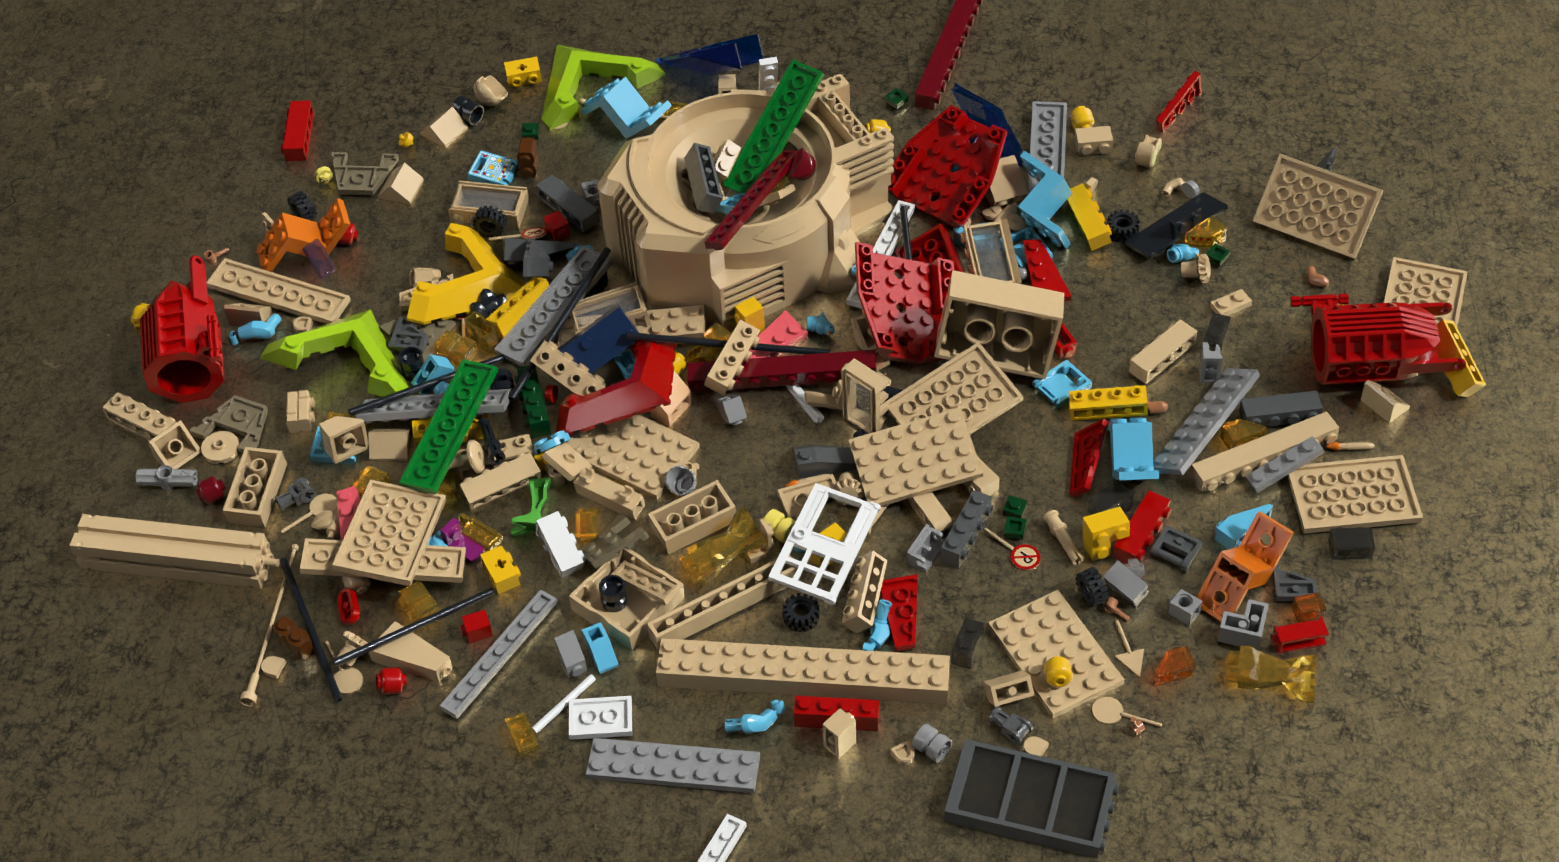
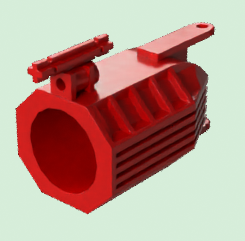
[140,255,225,403]
[1290,293,1466,384]

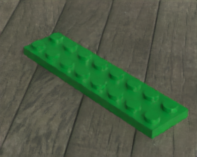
[723,59,824,194]
[399,359,498,494]

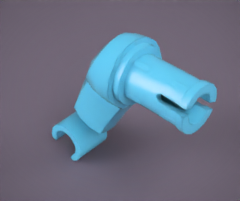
[228,313,281,345]
[862,599,892,651]
[725,699,785,734]

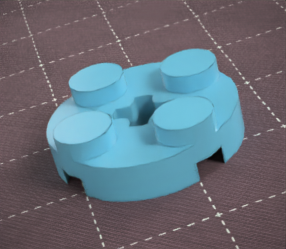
[533,430,571,455]

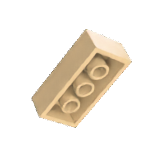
[223,447,287,528]
[648,480,738,555]

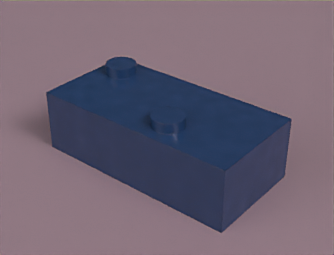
[558,304,640,374]

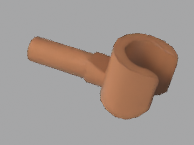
[204,248,229,264]
[1105,597,1130,622]
[1128,717,1145,736]

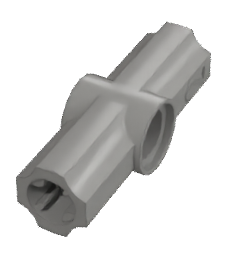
[136,465,198,490]

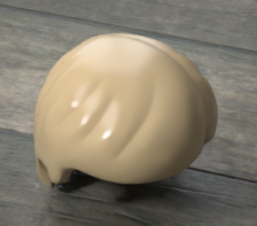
[473,75,508,107]

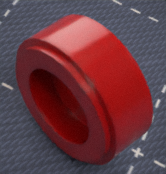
[544,384,558,404]

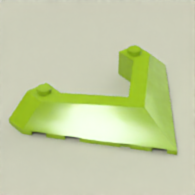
[541,45,666,131]
[260,309,409,397]

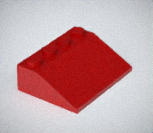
[895,223,966,273]

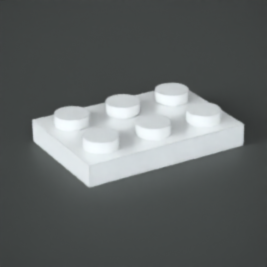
[569,696,633,740]

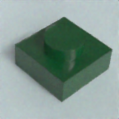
[884,88,909,109]
[521,123,540,140]
[1205,243,1231,266]
[1002,495,1028,518]
[1004,516,1027,540]

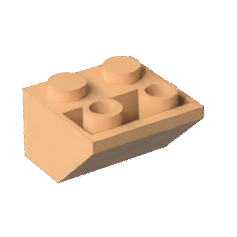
[651,371,692,427]

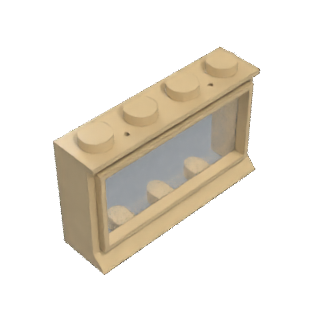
[448,181,529,230]
[960,218,1022,284]
[567,282,651,334]
[841,358,890,434]

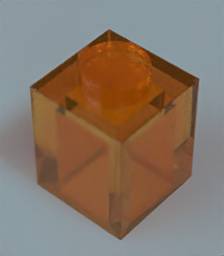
[1292,592,1326,623]

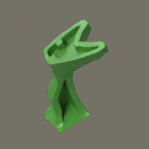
[510,477,552,536]

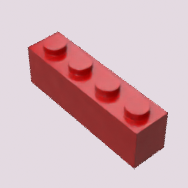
[281,100,314,161]
[1112,490,1172,567]
[794,696,879,731]

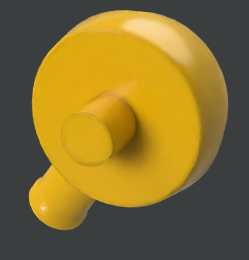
[399,132,413,148]

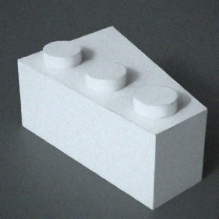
[536,511,585,578]

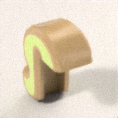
[1135,135,1162,168]

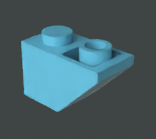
[582,622,619,674]

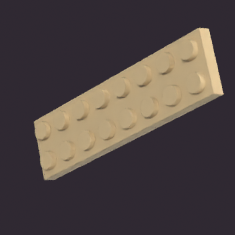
[207,258,351,324]
[558,305,706,348]
[300,538,466,583]

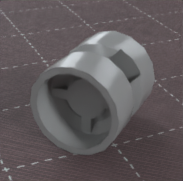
[912,723,952,763]

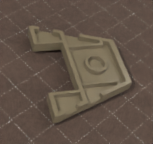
[331,152,399,195]
[379,315,457,362]
[189,395,268,453]
[582,513,649,568]

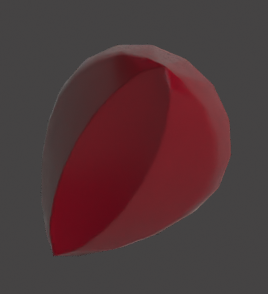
[789,148,816,181]

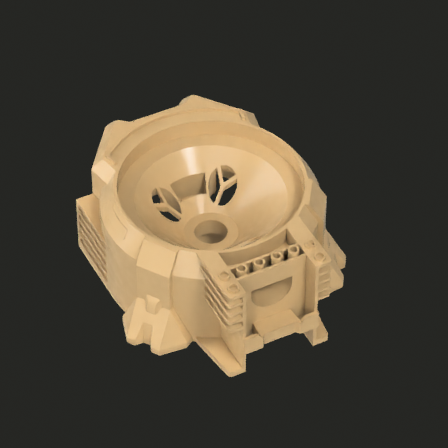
[597,74,894,334]

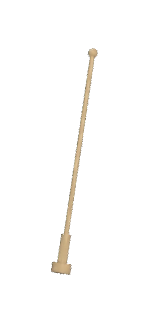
[239,544,299,707]

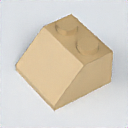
[319,416,369,464]

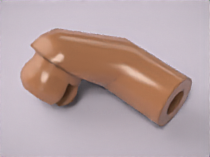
[1306,266,1329,287]
[1147,399,1168,415]

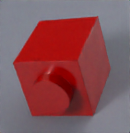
[543,210,571,241]
[460,609,493,643]

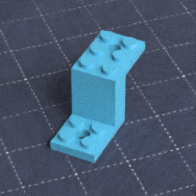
[581,77,672,139]
[1018,151,1072,249]
[1107,418,1159,480]

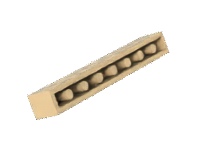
[1190,412,1339,493]
[647,555,800,652]

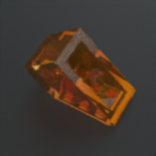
[1153,646,1196,687]

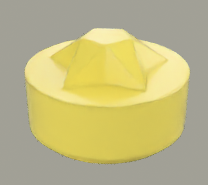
[314,166,333,184]

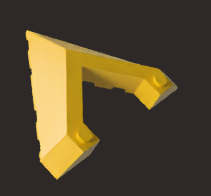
[407,223,525,325]

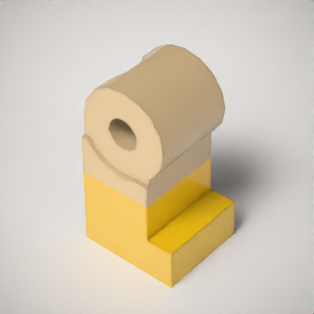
[534,448,566,487]

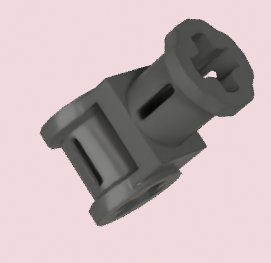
[274,478,316,511]
[988,706,1033,745]

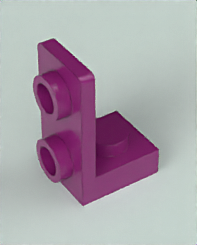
[440,518,485,563]

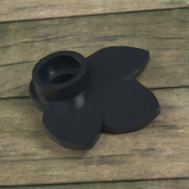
[471,289,507,318]

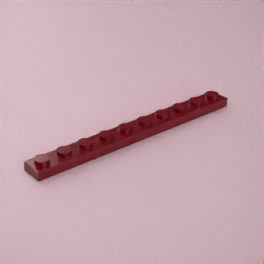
[704,150,798,250]

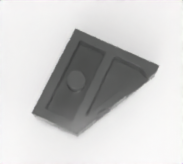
[388,317,429,353]
[1272,565,1318,601]

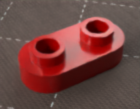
[337,588,360,625]

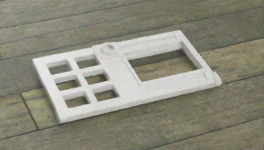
[768,483,881,605]

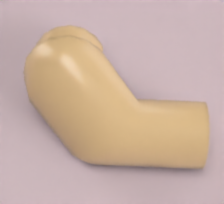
[1161,178,1185,198]

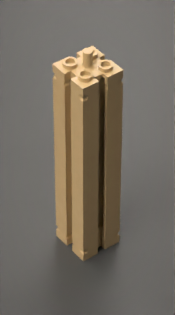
[69,514,279,589]

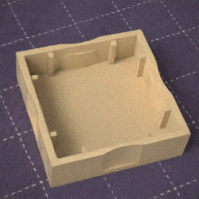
[569,548,685,651]

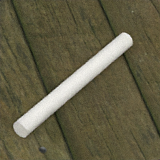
[531,674,596,734]

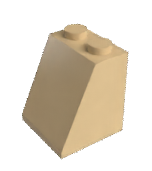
[985,155,1028,209]

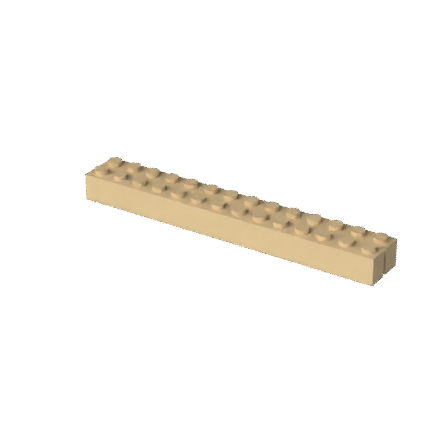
[656,638,950,704]

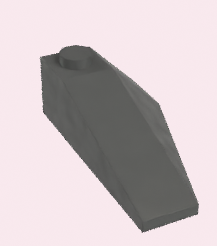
[792,444,857,479]

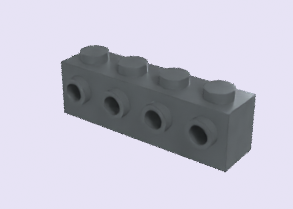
[684,143,723,213]
[536,175,600,233]
[1239,391,1323,429]
[941,490,993,569]

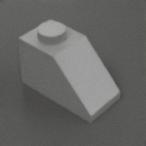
[714,394,747,426]
[554,630,587,679]

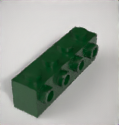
[514,365,551,438]

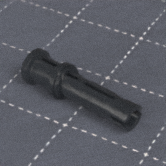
[478,418,506,465]

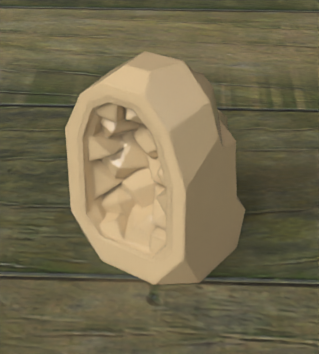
[409,268,441,287]

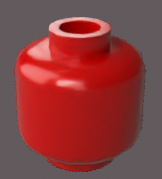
[337,223,359,246]
[376,667,407,695]

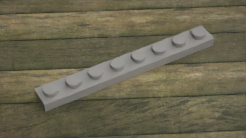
[440,590,557,719]

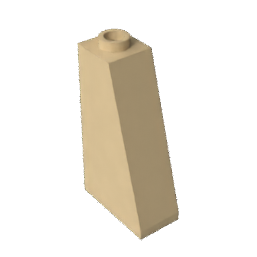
[369,621,453,682]

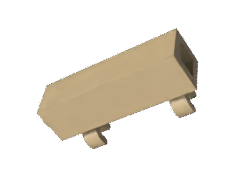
[573,466,645,520]

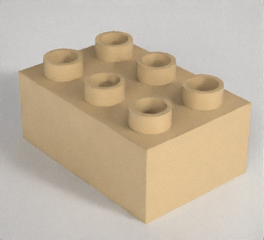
[934,270,1064,380]

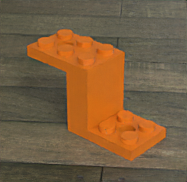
[257,198,350,272]
[1196,511,1294,621]

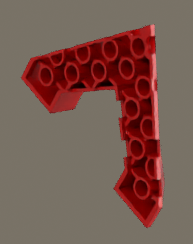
[556,340,677,436]

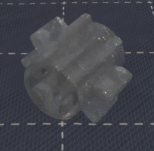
[1123,559,1145,579]

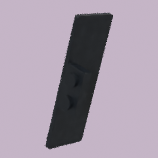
[1125,192,1228,258]

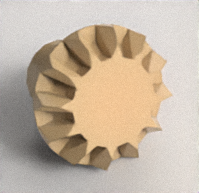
[1181,254,1211,283]
[833,472,864,506]
[337,631,369,667]

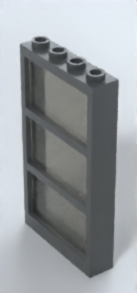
[944,739,1119,859]

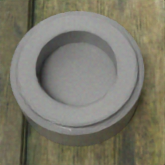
[1182,180,1200,199]

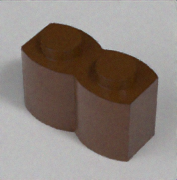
[517,138,539,178]
[272,616,314,661]

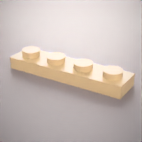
[612,561,680,605]

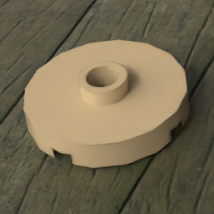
[201,431,240,465]

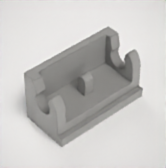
[1199,342,1223,383]
[907,524,944,572]
[1103,560,1149,607]

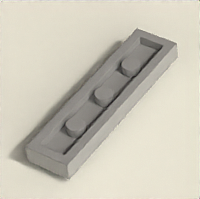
[1245,436,1324,493]

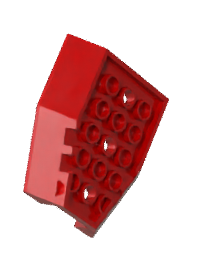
[888,105,1008,228]
[855,242,954,364]

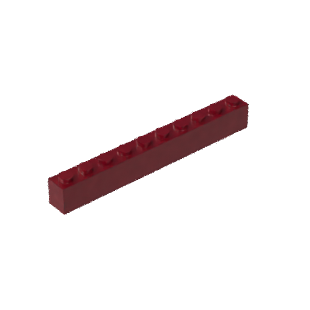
[915,0,983,110]
[687,350,877,393]

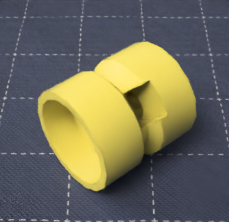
[764,509,796,544]

